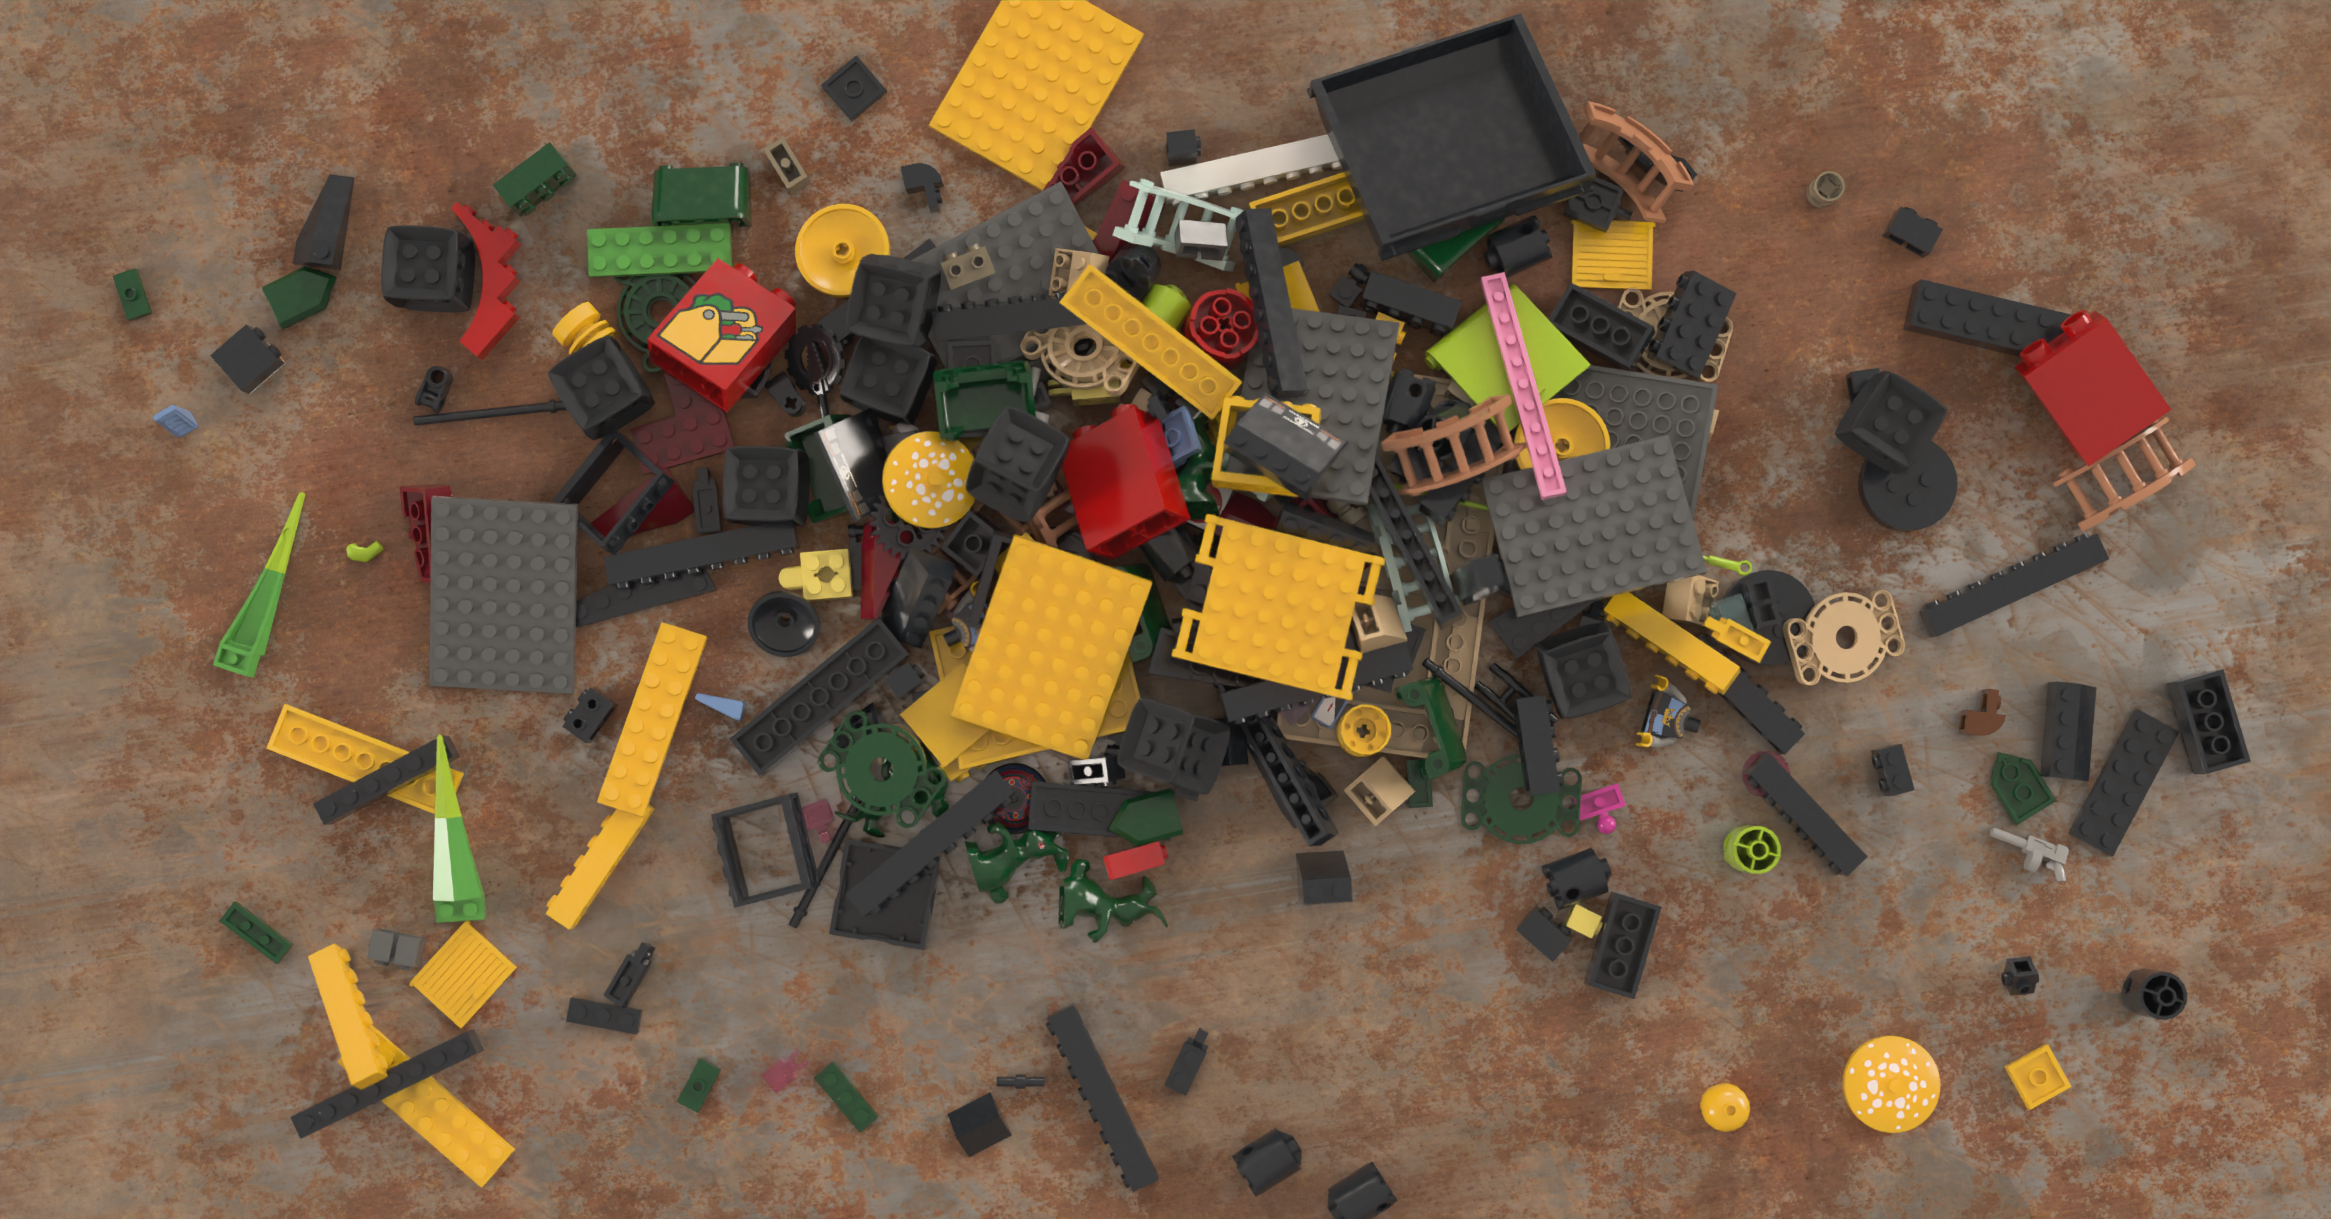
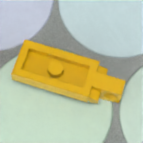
[1703,616,1771,663]

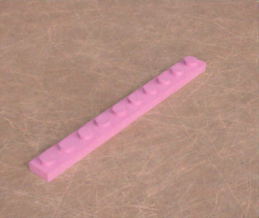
[1481,272,1567,500]

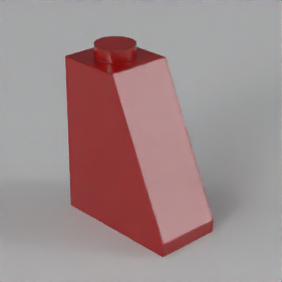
[1103,841,1168,880]

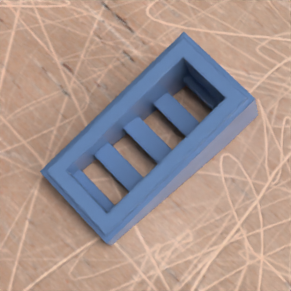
[153,405,198,438]
[695,693,747,721]

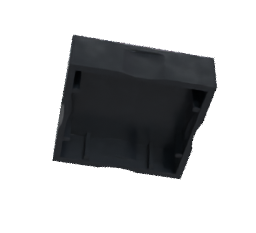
[829,838,942,950]

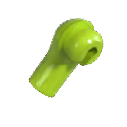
[346,540,384,562]

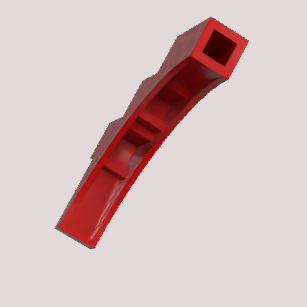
[451,202,521,360]

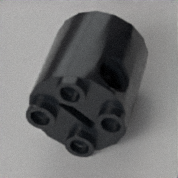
[1483,215,1553,279]
[1105,242,1161,300]
[1382,368,1436,434]
[1415,399,1475,460]
[1138,524,1200,582]
[1541,848,1612,910]
[2122,968,2187,1020]
[1232,1128,1302,1197]
[1327,1161,1398,1219]

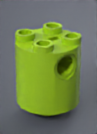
[1142,284,1192,332]
[1723,825,1781,874]

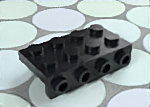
[1647,270,1737,379]

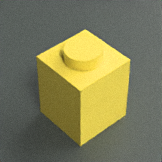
[1563,904,1603,938]

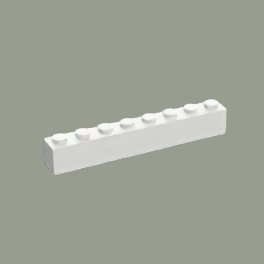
[1160,134,1342,206]

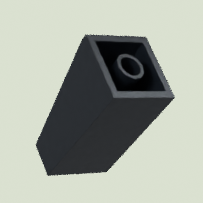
[1296,850,1353,905]

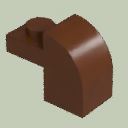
[1958,689,2006,736]

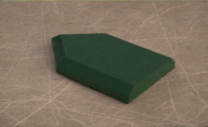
[262,266,337,329]
[1990,752,2057,825]
[1108,788,1183,846]

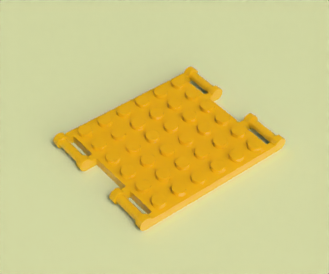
[1172,514,1385,701]

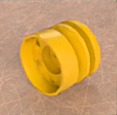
[552,302,617,355]
[1336,704,1391,757]

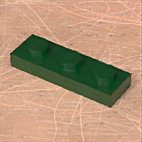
[219,901,294,964]
[814,1061,879,1133]

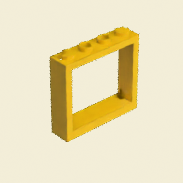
[1211,396,1321,497]

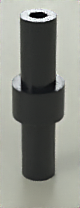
[996,1074,1045,1089]

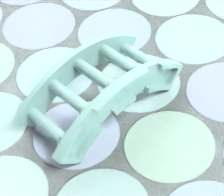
[1113,178,1244,272]
[1366,495,1460,632]

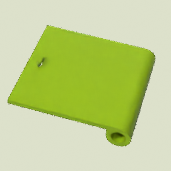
[1424,283,1591,432]

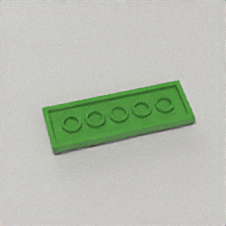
[587,223,732,278]

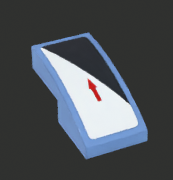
[1310,691,1354,729]

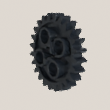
[869,495,948,560]

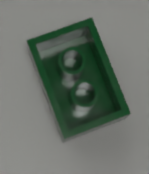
[493,142,577,217]

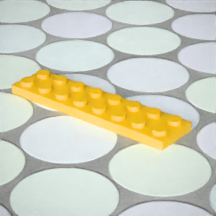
[1060,263,1242,420]
[597,622,708,818]
[266,704,464,814]
[337,1025,516,1188]

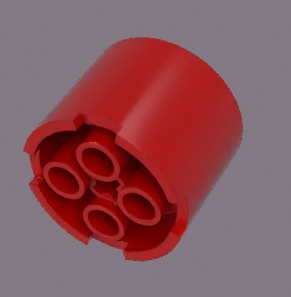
[1180,288,1259,371]

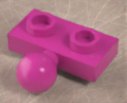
[1572,783,1626,834]

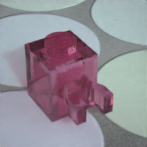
[802,798,836,843]
[761,1050,808,1094]

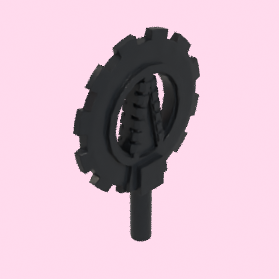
[785,324,846,418]

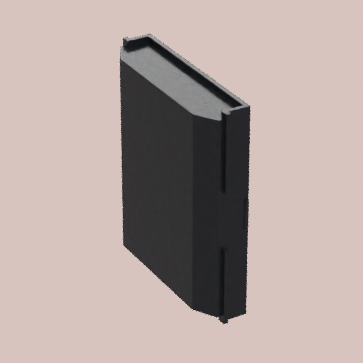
[1307,13,1596,261]

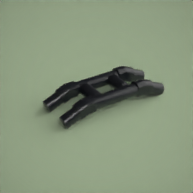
[1474,663,1558,724]

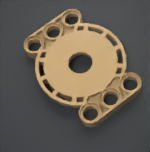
[1618,288,1733,383]
[1021,324,1140,396]
[1783,590,1905,685]

